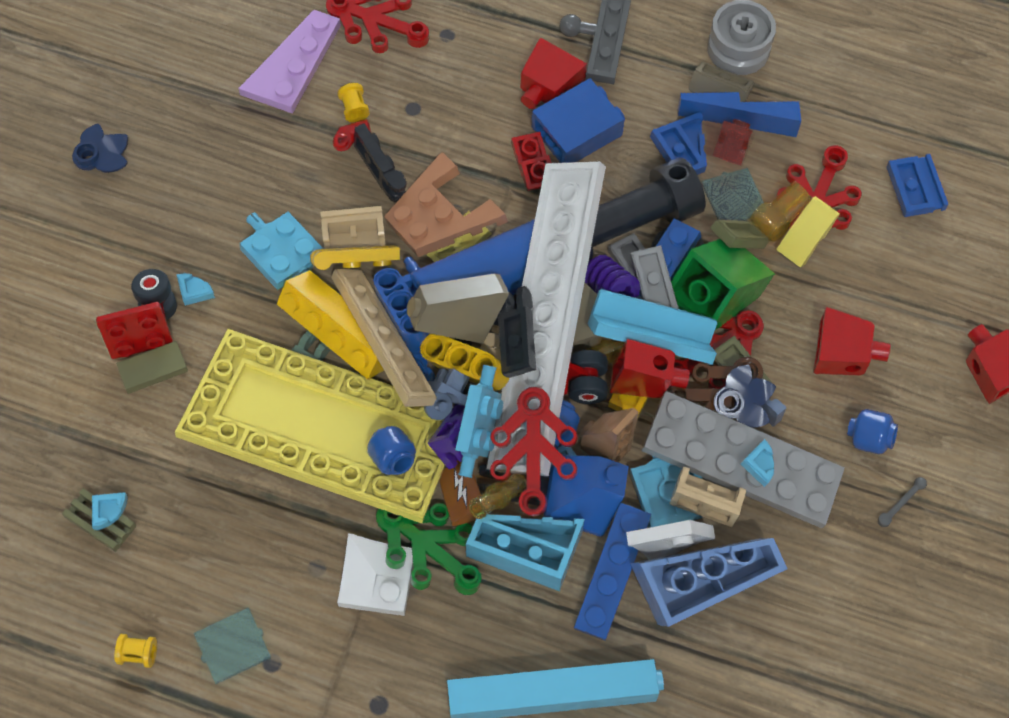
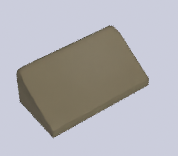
[689,61,755,102]

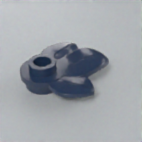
[72,123,128,173]
[713,364,776,428]

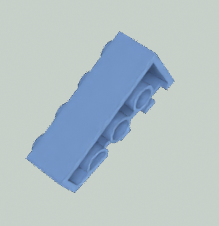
[630,538,787,627]

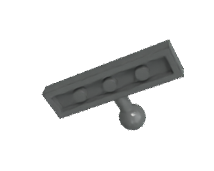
[559,0,631,85]

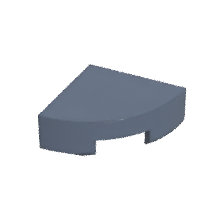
[761,399,786,427]

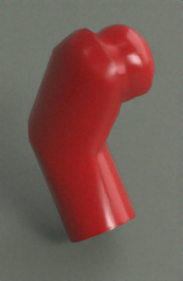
[333,119,372,152]

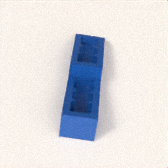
[677,92,801,137]

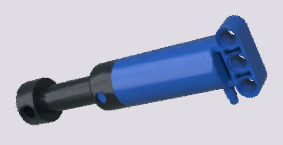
[373,157,706,353]

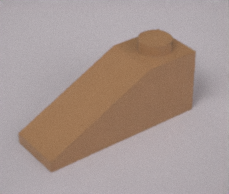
[580,408,639,463]

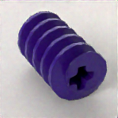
[585,255,640,298]

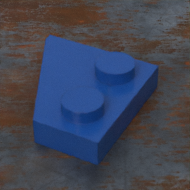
[650,112,707,175]

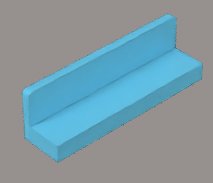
[587,289,717,365]

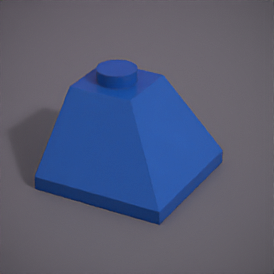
[543,455,629,537]

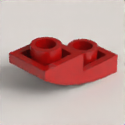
[511,131,551,191]

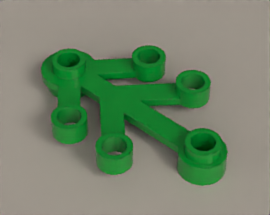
[376,503,482,595]

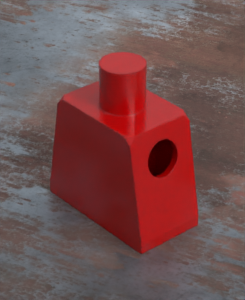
[520,38,587,109]
[813,307,891,375]
[966,324,1009,404]
[610,339,690,398]

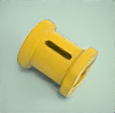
[338,83,370,122]
[114,633,157,668]

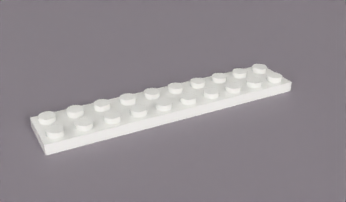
[487,161,606,476]

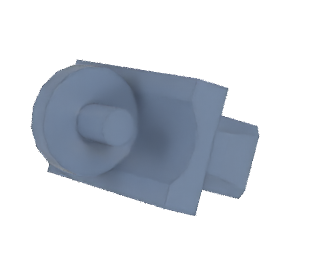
[424,368,470,420]

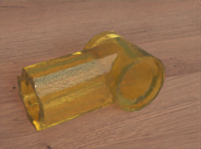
[750,181,812,242]

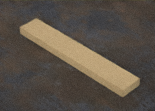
[331,269,437,407]

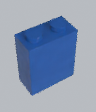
[532,78,625,163]

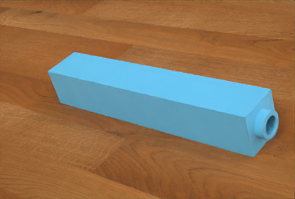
[447,659,664,718]

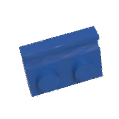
[886,154,948,217]

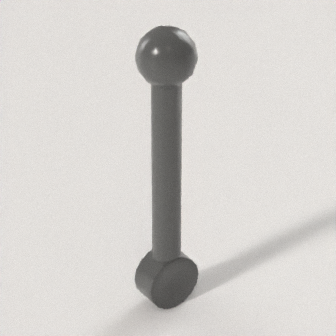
[878,477,927,527]

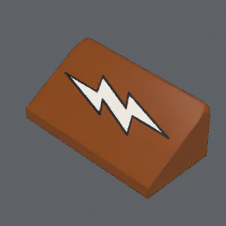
[439,460,484,526]

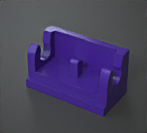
[428,405,465,469]

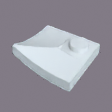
[626,520,715,560]
[337,534,413,616]

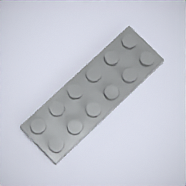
[641,391,845,528]

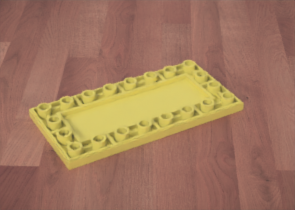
[175,329,445,523]

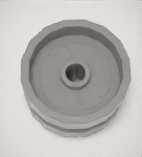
[708,0,776,75]

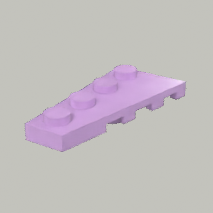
[238,10,341,114]

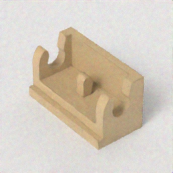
[320,206,386,249]
[669,467,746,527]

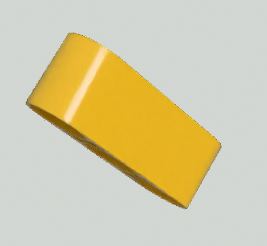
[420,334,509,391]

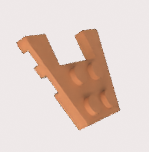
[384,152,508,257]

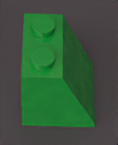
[671,239,775,330]

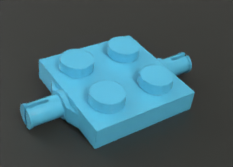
[239,212,323,290]
[455,365,503,478]
[629,456,703,528]

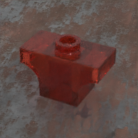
[712,119,755,166]

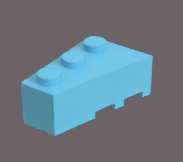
[466,514,585,591]

